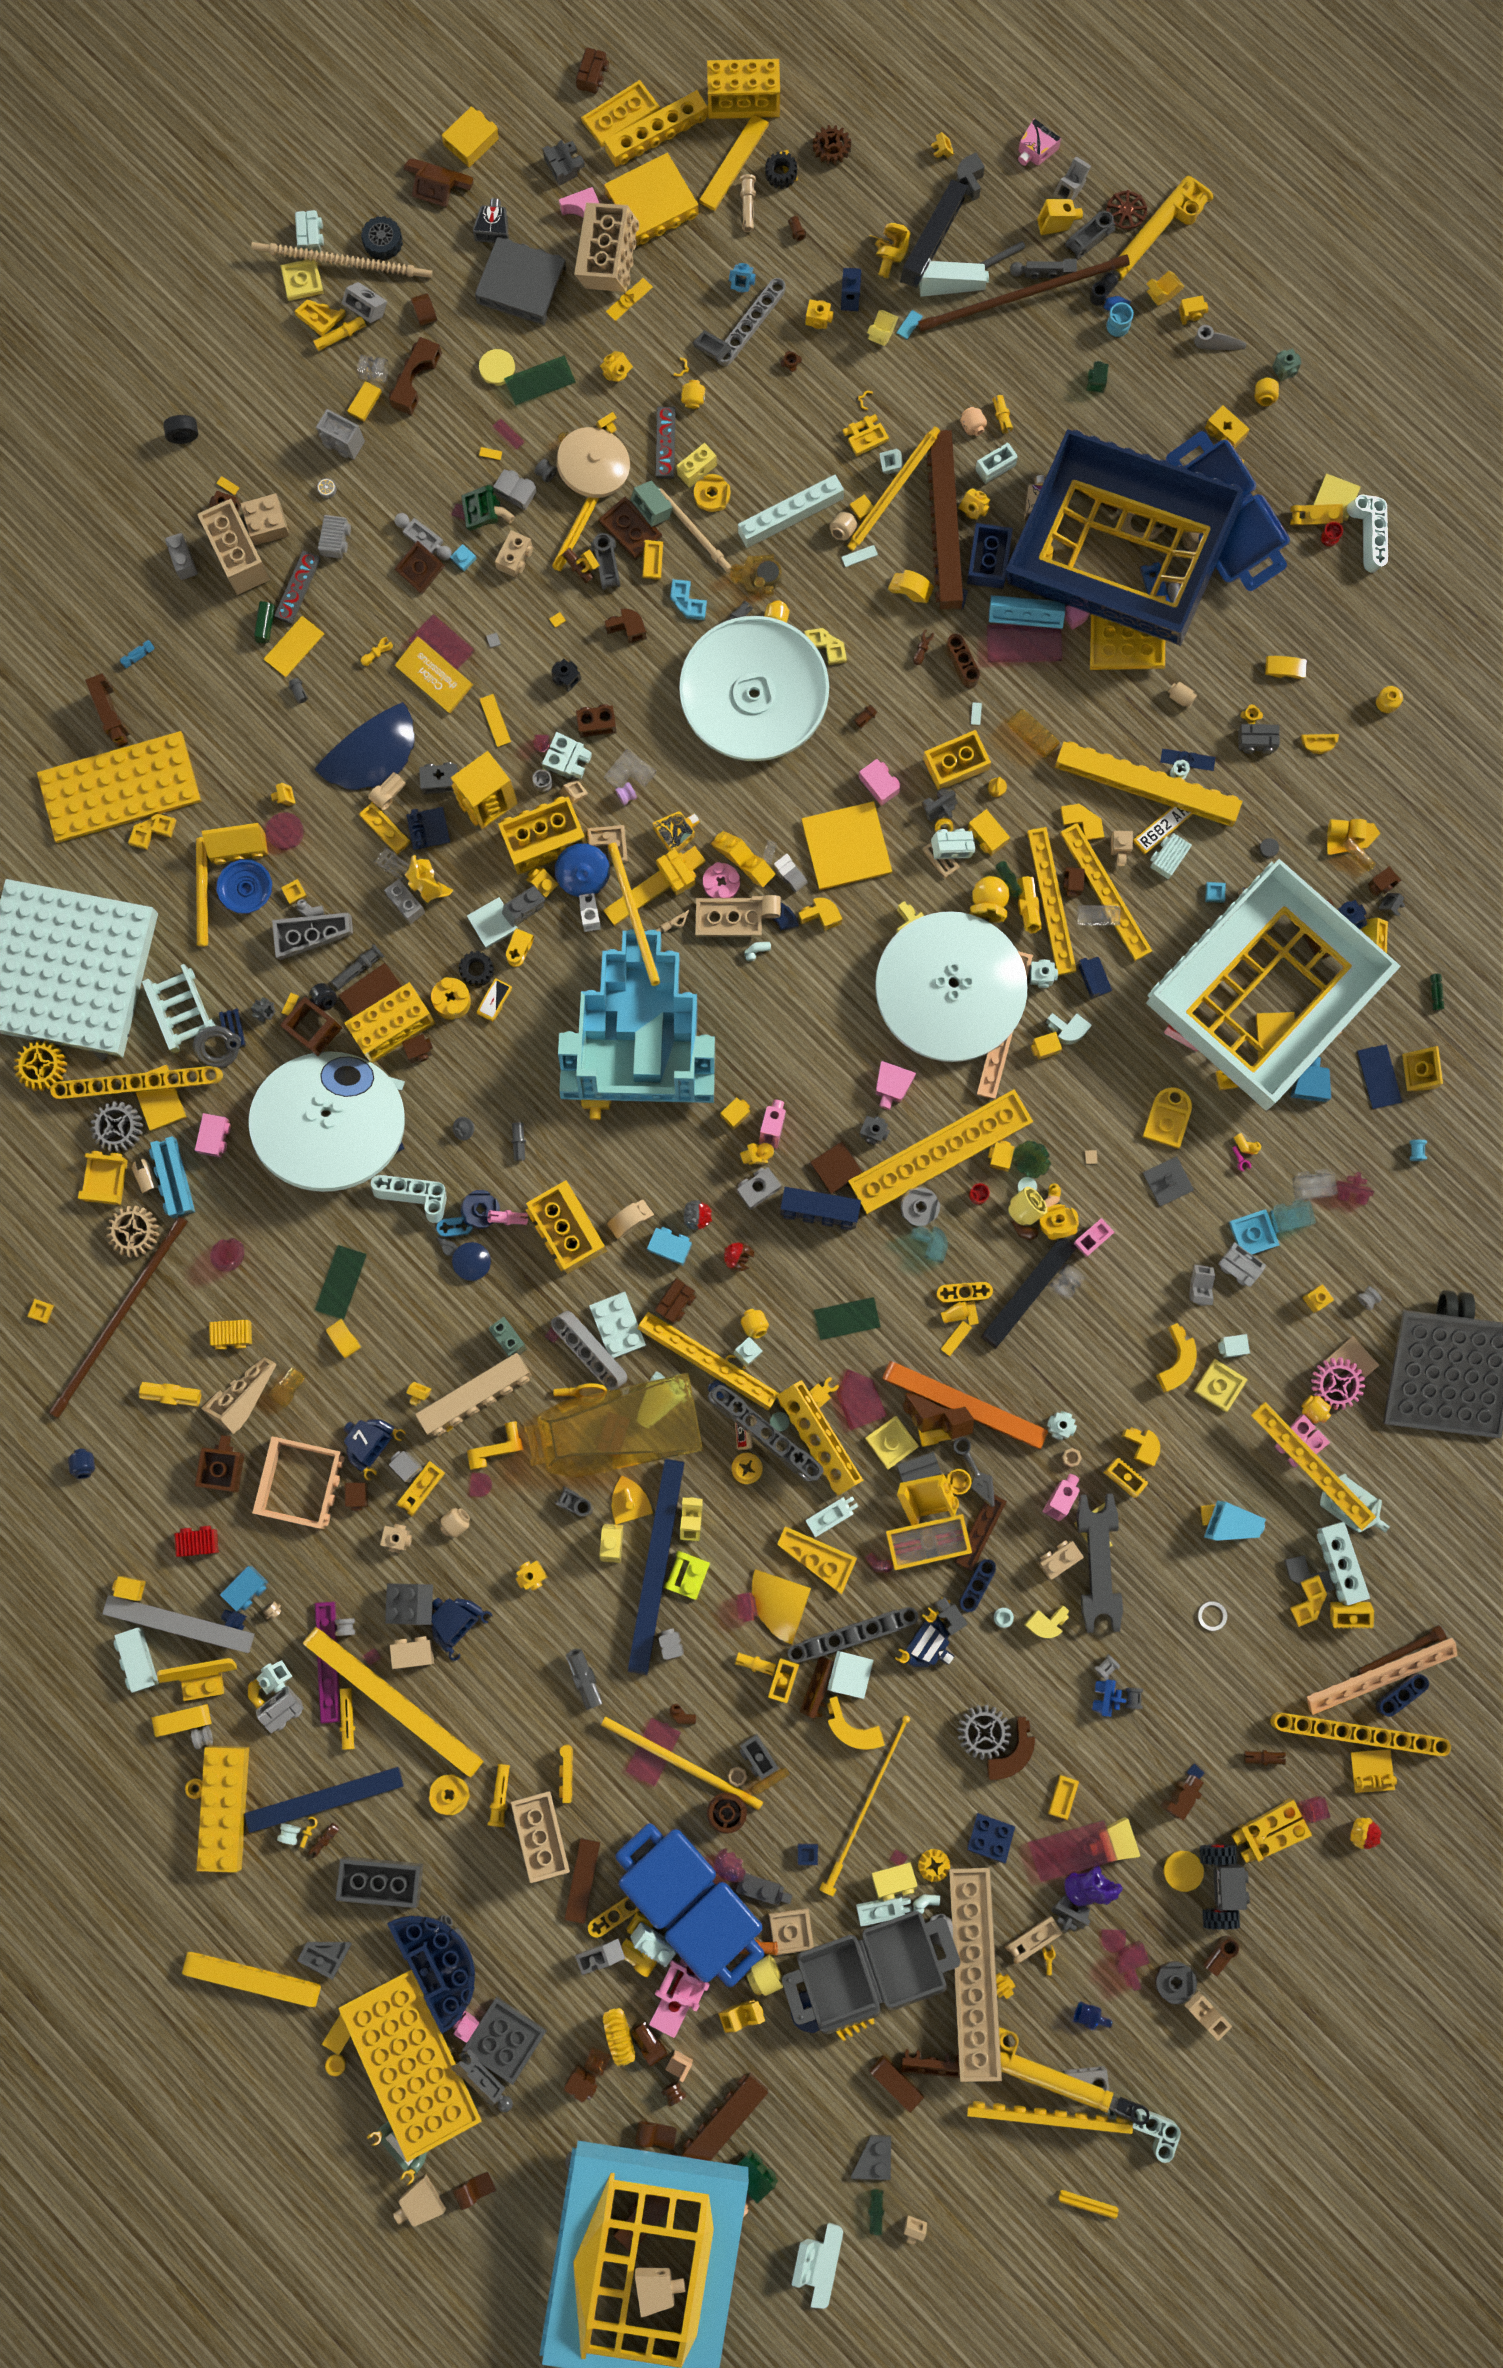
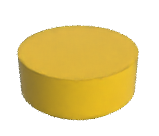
[325,2054,346,2076]

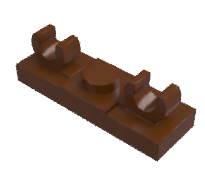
[800,1656,834,1719]
[900,2049,960,2078]

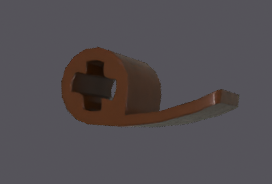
[411,293,438,327]
[635,2121,677,2149]
[452,2172,496,2210]

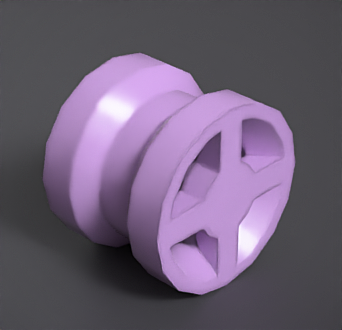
[615,782,637,806]

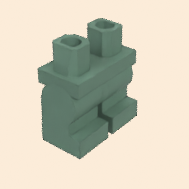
[489,1317,527,1357]

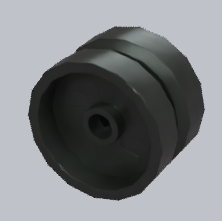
[1436,1290,1475,1319]

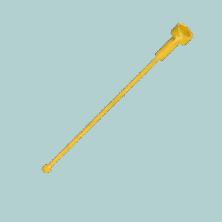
[819,1715,910,1896]

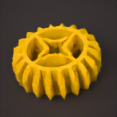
[14,1040,67,1092]
[603,2008,635,2066]

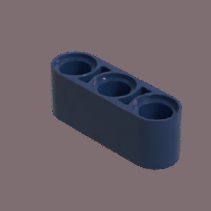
[959,1559,996,1612]
[1375,1674,1429,1717]

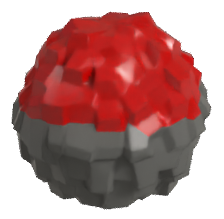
[684,1200,712,1231]

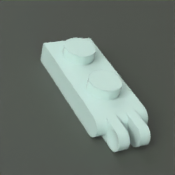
[805,1497,858,1537]
[856,1896,912,1926]

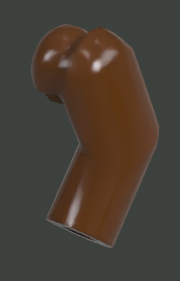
[1011,1220,1039,1240]
[669,1704,696,1724]

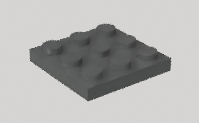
[462,1996,547,2085]

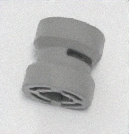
[533,769,553,793]

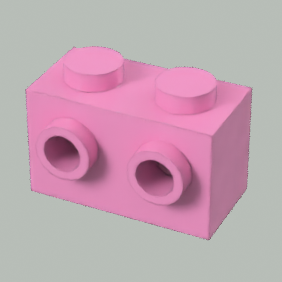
[859,759,900,806]
[195,1113,231,1158]

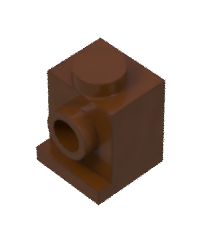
[1367,866,1401,896]
[1063,867,1085,898]

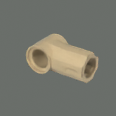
[368,772,406,811]

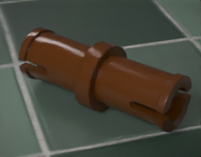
[561,548,594,584]
[1244,1750,1286,1766]

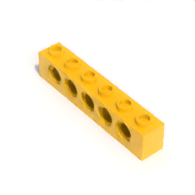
[604,90,708,167]
[777,1380,863,1496]

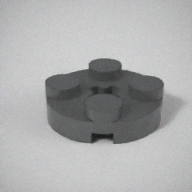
[1155,1961,1197,2004]

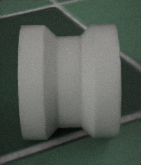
[1357,1286,1382,1311]
[335,1618,355,1636]
[191,1726,213,1750]

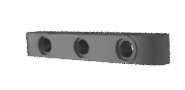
[788,1607,918,1663]

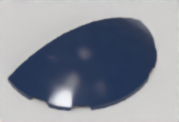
[315,702,415,790]
[387,1916,475,2034]

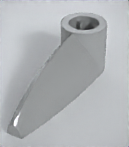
[1194,325,1247,350]

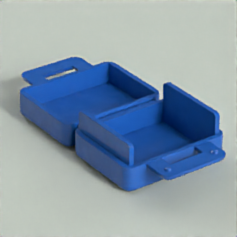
[1166,431,1290,591]
[615,1823,764,1987]

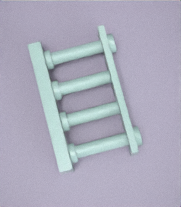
[142,964,215,1054]

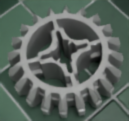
[90,1102,143,1153]
[957,1705,1011,1760]

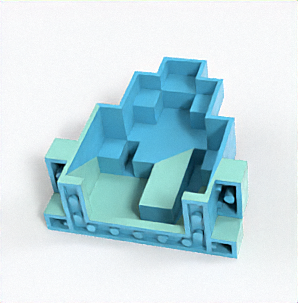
[558,929,715,1103]

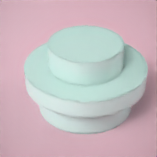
[994,1608,1014,1628]

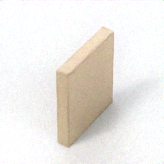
[1085,1150,1097,1164]

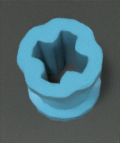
[1409,1140,1427,1161]

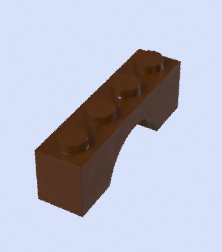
[389,337,442,416]

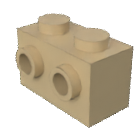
[495,530,533,578]
[1038,1540,1084,1580]
[390,1636,434,1669]

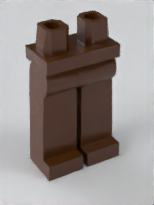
[85,673,130,748]

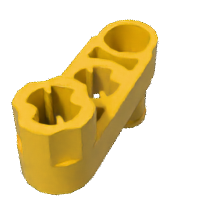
[467,1421,523,1470]

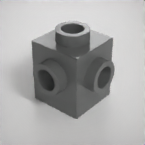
[859,1116,890,1145]

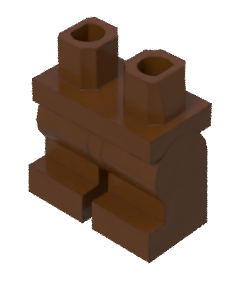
[1160,1774,1204,1821]

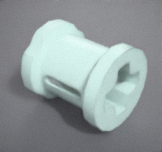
[1170,760,1190,779]

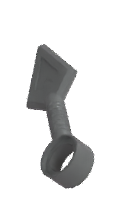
[953,1437,995,1507]

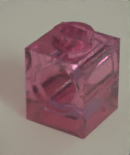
[1301,1796,1331,1823]

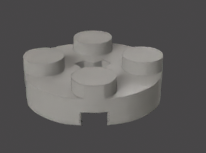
[901,1187,940,1226]

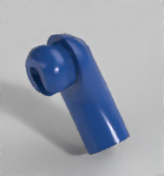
[1103,296,1131,311]

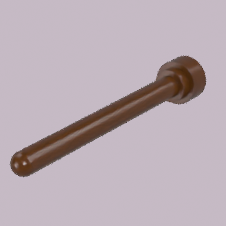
[1357,1625,1447,1675]

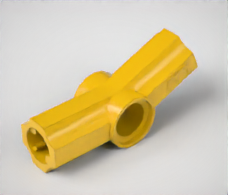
[1017,876,1042,934]

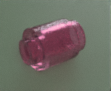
[735,1592,758,1622]

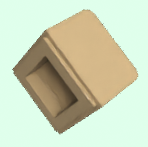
[559,779,588,805]

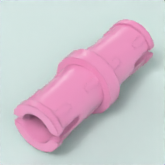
[488,1210,528,1225]

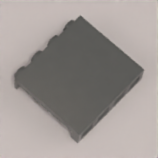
[475,237,567,325]

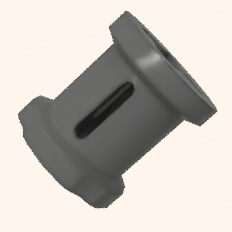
[1125,1687,1143,1709]

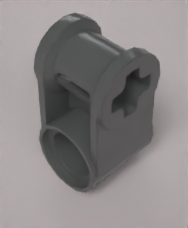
[555,1486,593,1517]

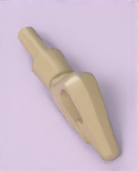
[656,910,689,933]

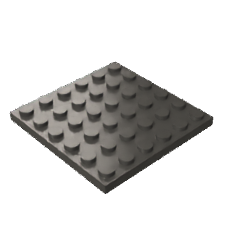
[1383,1310,1503,1438]

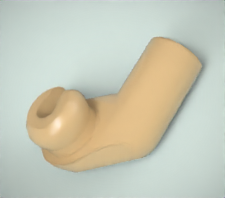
[487,506,515,524]

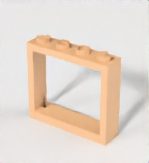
[252,1436,345,1529]

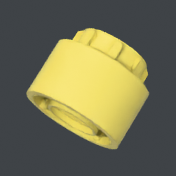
[1008,1187,1047,1225]
[746,1955,784,1996]

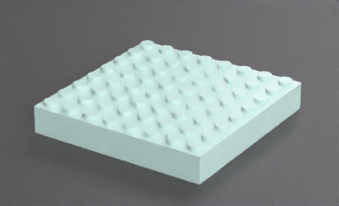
[0,879,158,1058]

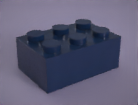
[967,523,1013,589]

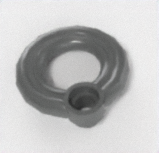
[193,1026,241,1068]

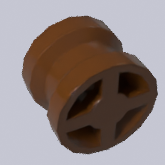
[661,2081,686,2107]

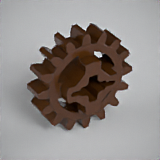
[813,125,851,165]

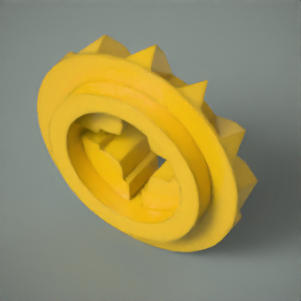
[732,1453,763,1484]
[918,1849,950,1882]

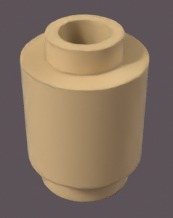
[1168,682,1197,708]

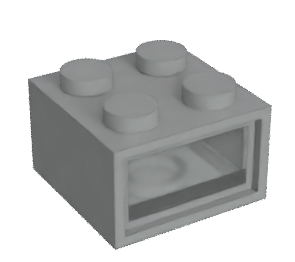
[316,409,365,460]

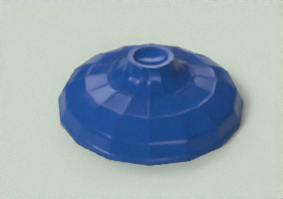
[555,844,610,897]
[217,859,272,913]

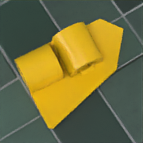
[1327,819,1381,855]

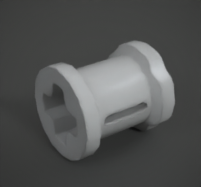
[1094,1654,1121,1680]

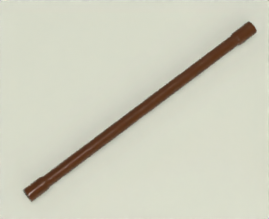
[918,254,1130,332]
[49,1216,188,1418]

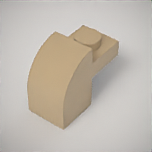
[607,1200,654,1239]
[1184,1991,1232,2041]

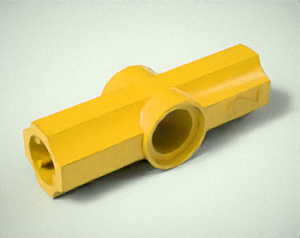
[139,1382,201,1407]

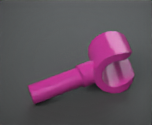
[1232,1146,1251,1172]

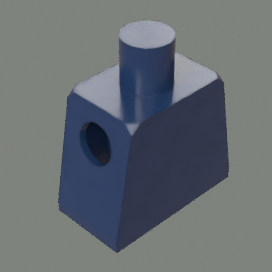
[841,268,861,311]

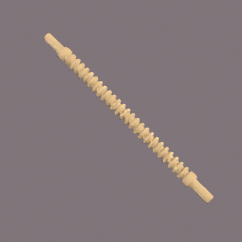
[251,242,432,278]

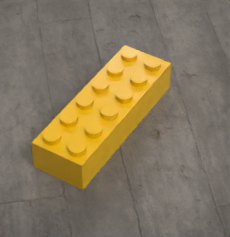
[197,1746,249,1872]

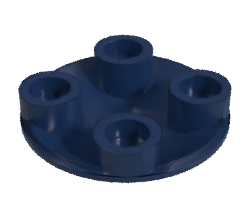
[452,1242,491,1281]

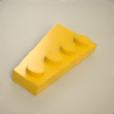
[777,1526,857,1594]

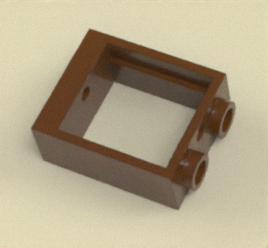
[280,997,342,1056]

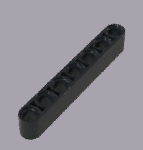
[981,1237,1077,1349]

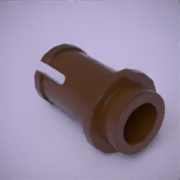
[788,216,806,241]
[853,705,877,729]

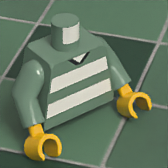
[367,2121,428,2186]

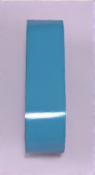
[436,1217,473,1237]

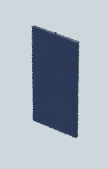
[1357,1044,1402,1109]

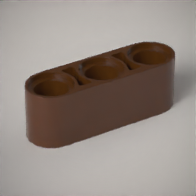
[946,633,980,688]
[869,2055,925,2113]

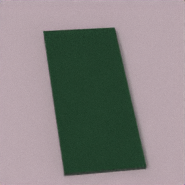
[504,355,576,406]
[315,1245,367,1320]

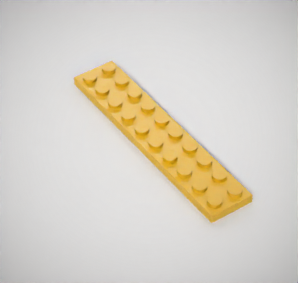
[848,1089,1033,1215]

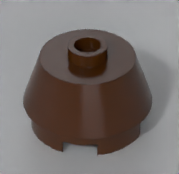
[707,1792,747,1834]

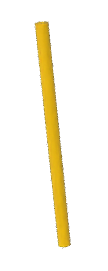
[608,843,660,986]
[601,1716,763,1811]

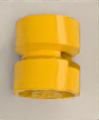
[945,1469,972,1495]

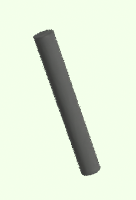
[979,241,1025,269]

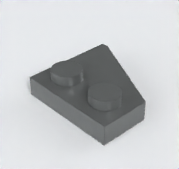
[297,1942,352,1980]
[851,2135,891,2180]

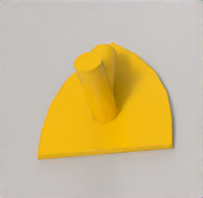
[611,1476,653,1525]

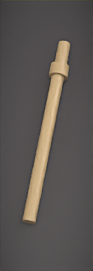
[660,488,732,572]

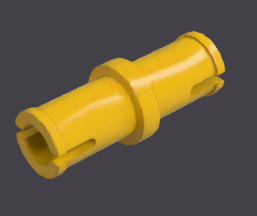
[992,395,1013,434]
[735,1652,777,1676]

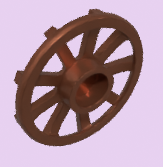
[1107,190,1147,229]

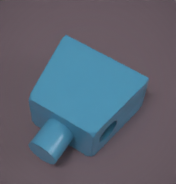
[1291,1057,1331,1102]

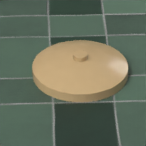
[557,427,630,498]

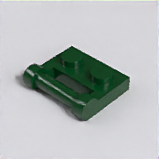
[461,485,498,531]

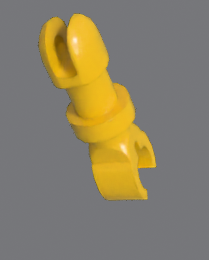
[361,637,393,666]

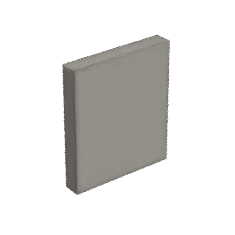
[486,633,501,648]

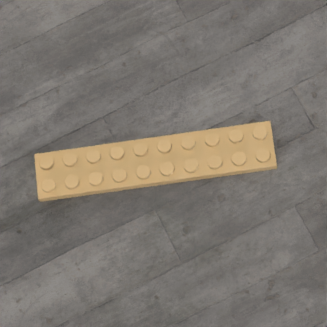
[949,1868,1002,2082]

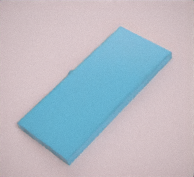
[897,310,923,339]

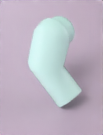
[744,942,771,961]

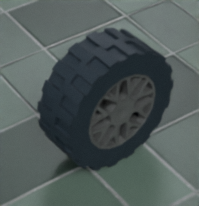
[361,216,403,260]

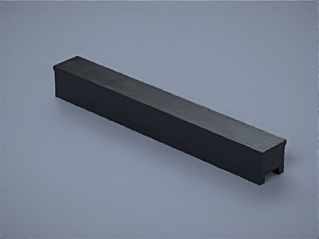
[900,179,968,288]

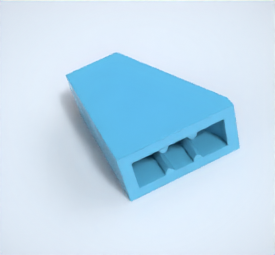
[1204,1500,1266,1541]

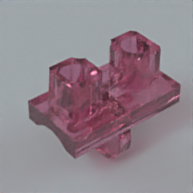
[1336,1172,1374,1205]

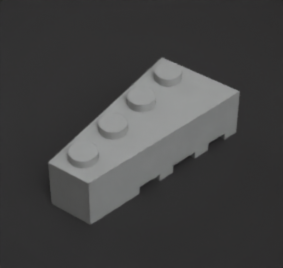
[272,913,353,960]

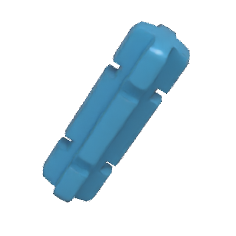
[120,640,154,668]

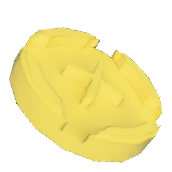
[479,349,515,386]

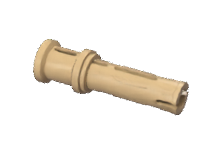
[740,174,756,232]

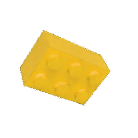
[923,730,991,791]

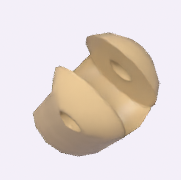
[132,1159,158,1194]

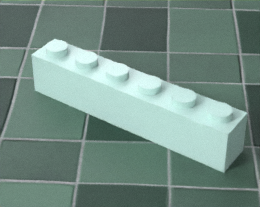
[738,475,844,548]

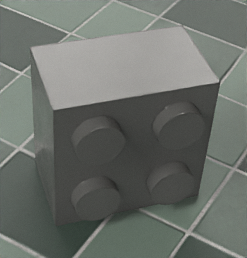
[385,1583,433,1625]

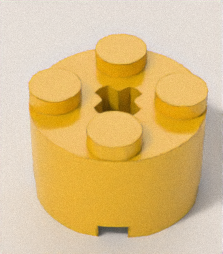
[431,977,471,1020]

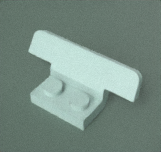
[792,2223,843,2309]

